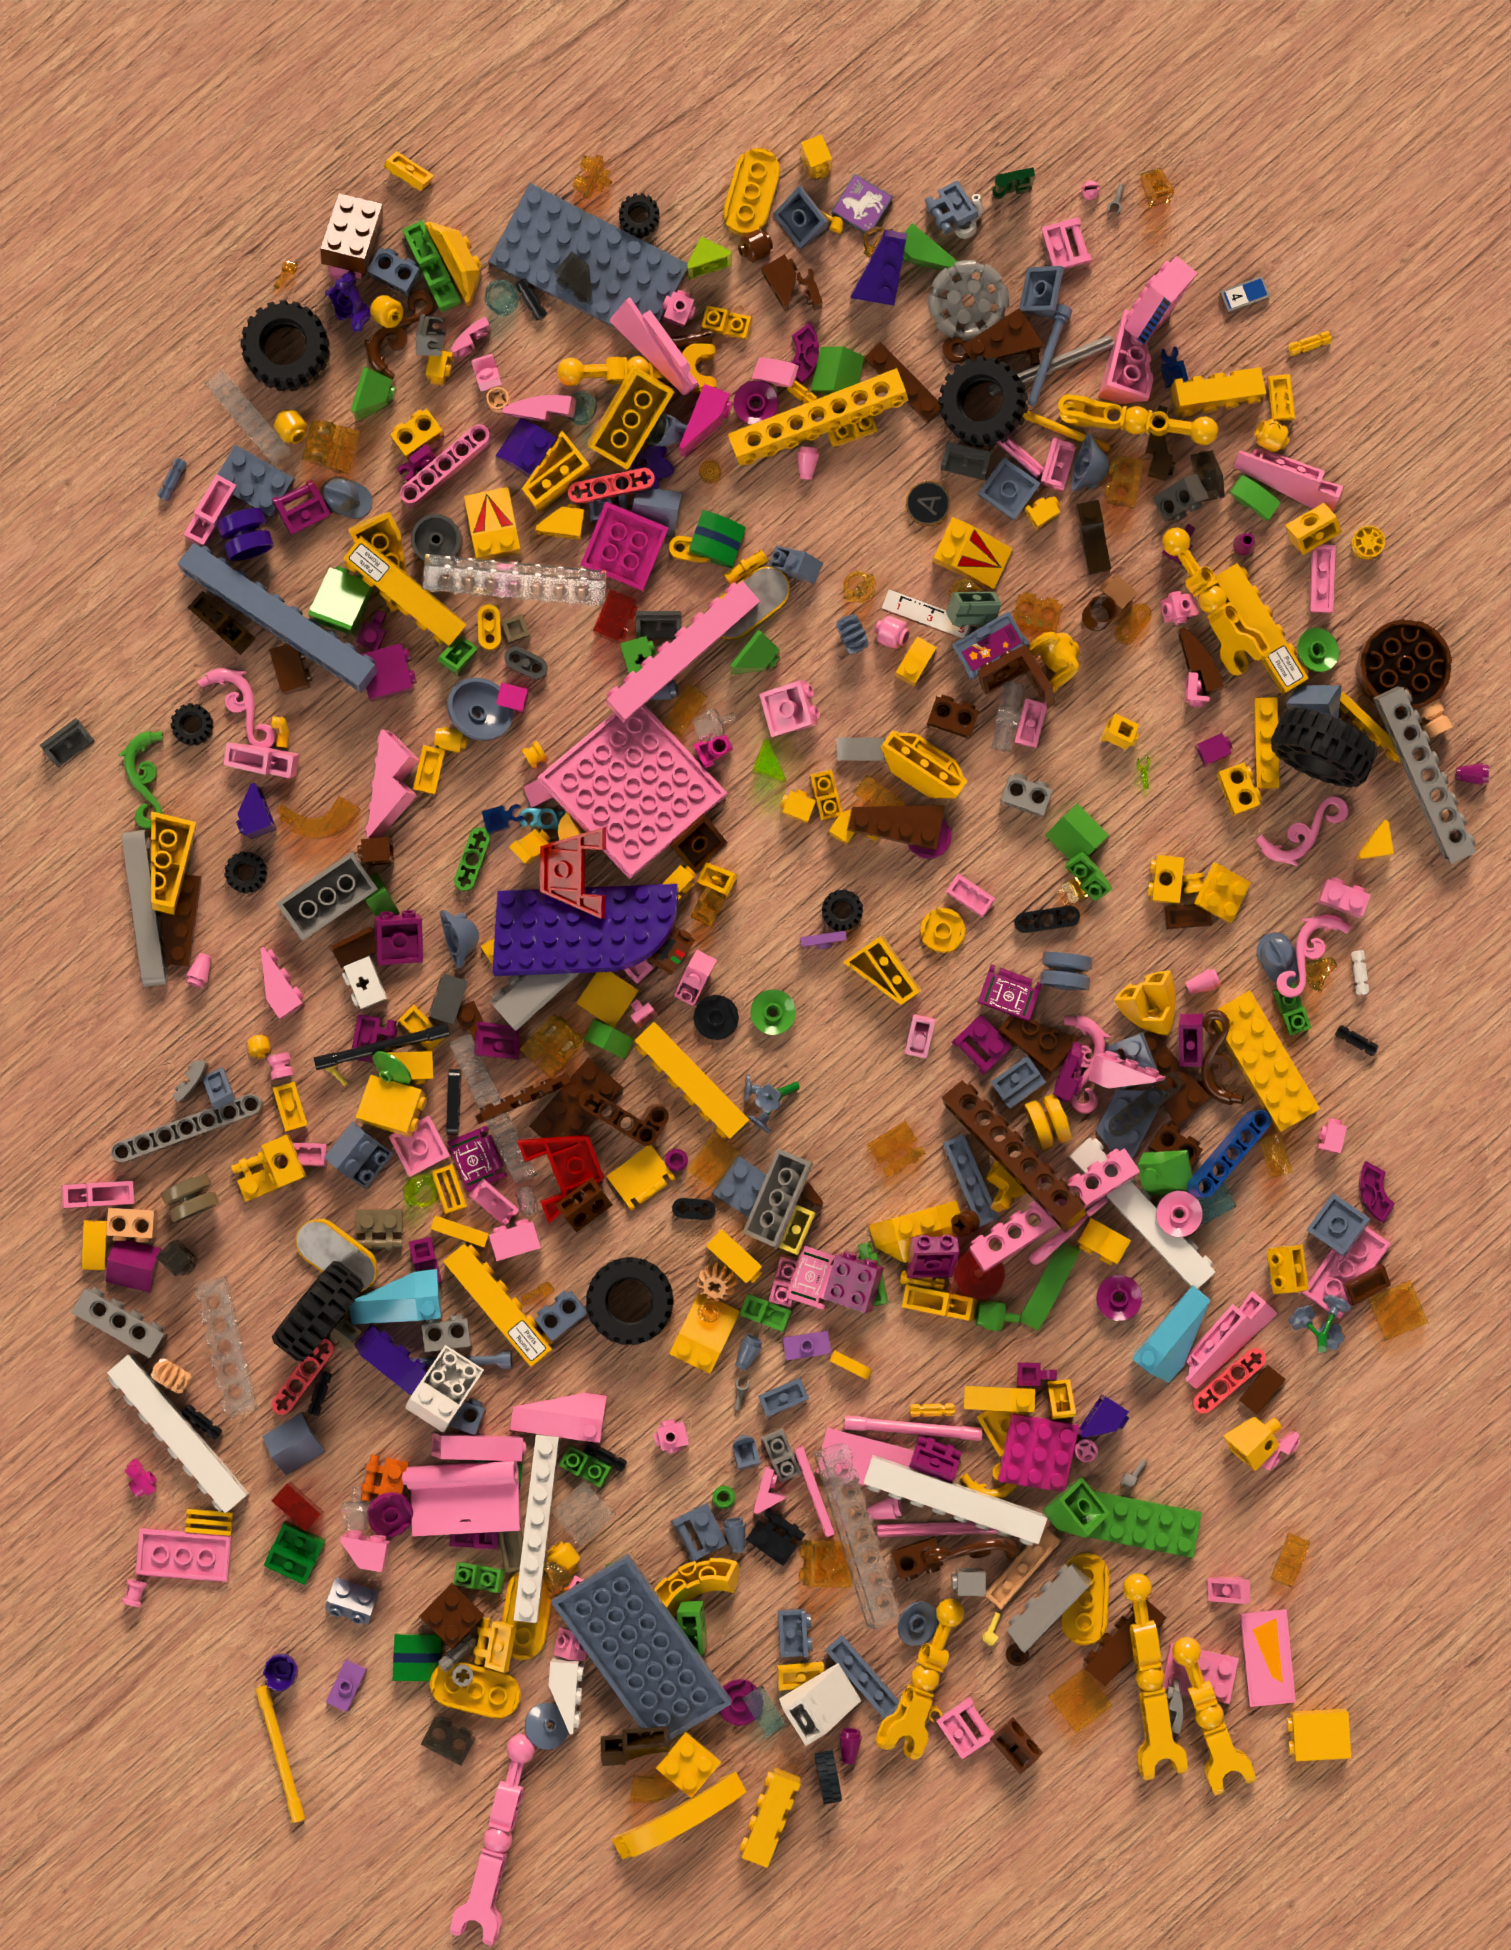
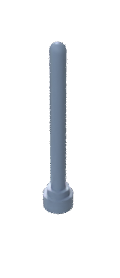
[1028,304,1073,406]
[413,1350,512,1369]

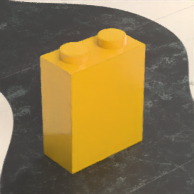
[356,1075,427,1137]
[706,1229,762,1283]
[1286,1709,1351,1761]

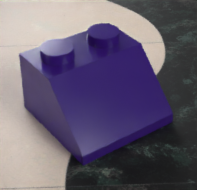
[496,418,557,478]
[236,783,277,839]
[1078,1394,1129,1438]

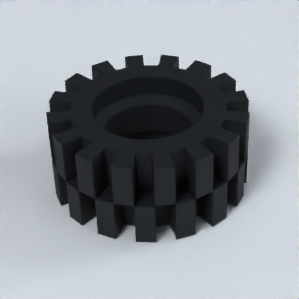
[619,193,660,237]
[170,703,214,746]
[224,851,267,894]
[822,889,863,931]

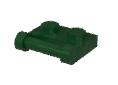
[992,167,1035,199]

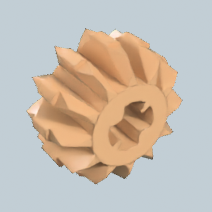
[697,1262,736,1303]
[151,1359,192,1393]

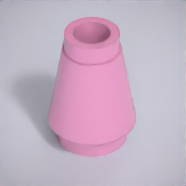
[797,446,820,480]
[186,953,212,988]
[1186,969,1221,995]
[867,1497,902,1520]

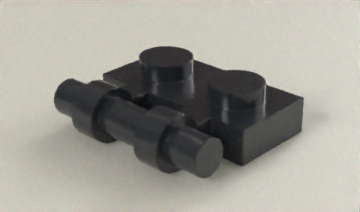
[746,1508,806,1566]

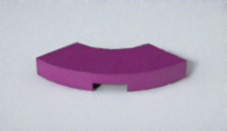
[791,322,819,385]
[1359,1161,1395,1223]

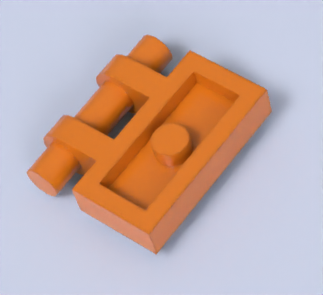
[361,1454,410,1501]

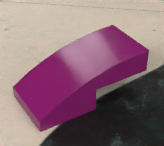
[409,1237,442,1284]
[449,1532,498,1549]

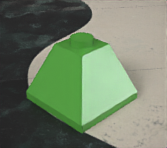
[351,367,396,421]
[730,630,780,675]
[1138,1150,1192,1196]
[1042,1477,1110,1538]

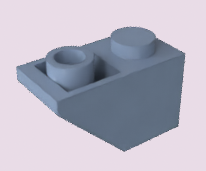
[768,546,823,584]

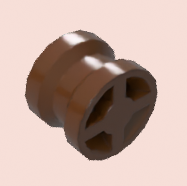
[951,1210,980,1237]

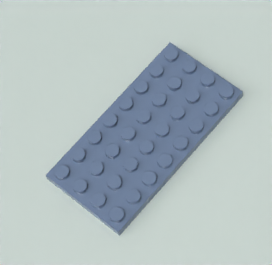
[488,183,687,329]
[551,1554,732,1740]

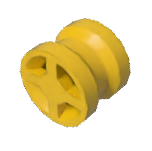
[521,741,548,769]
[1182,873,1205,894]

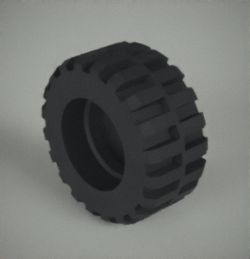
[241,300,330,391]
[938,356,1028,447]
[586,1257,674,1345]

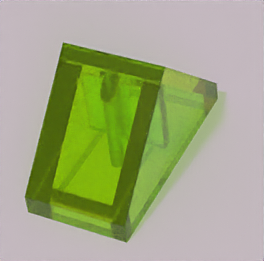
[752,738,787,784]

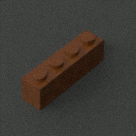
[1083,1600,1167,1687]

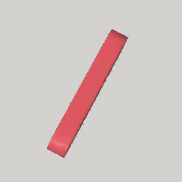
[568,468,655,504]
[272,1338,335,1415]
[1192,1348,1266,1413]

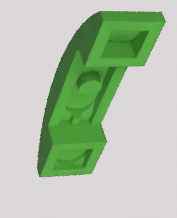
[1019,1241,1080,1331]

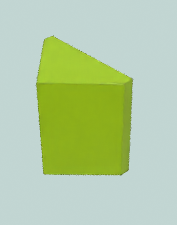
[687,236,732,280]

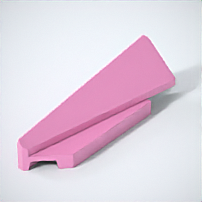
[610,298,699,395]
[1234,448,1343,512]
[1186,1291,1277,1389]

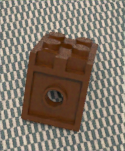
[978,644,1055,709]

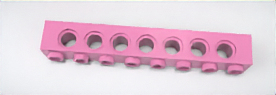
[969,1148,1140,1273]

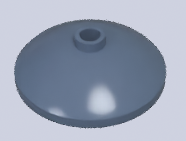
[447,678,513,741]

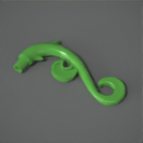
[119,731,164,829]

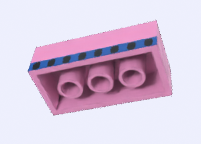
[1123,256,1197,344]

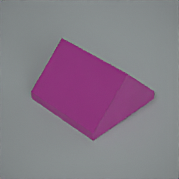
[106,1240,162,1293]

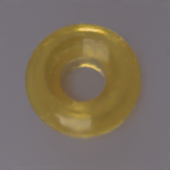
[698,1300,721,1323]

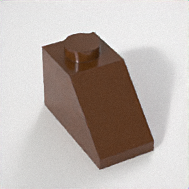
[761,254,798,311]

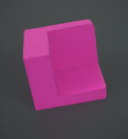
[496,682,529,714]

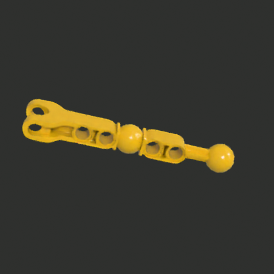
[1123,1573,1188,1781]

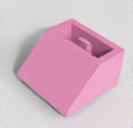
[340,1530,391,1572]

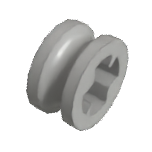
[452,1664,473,1686]

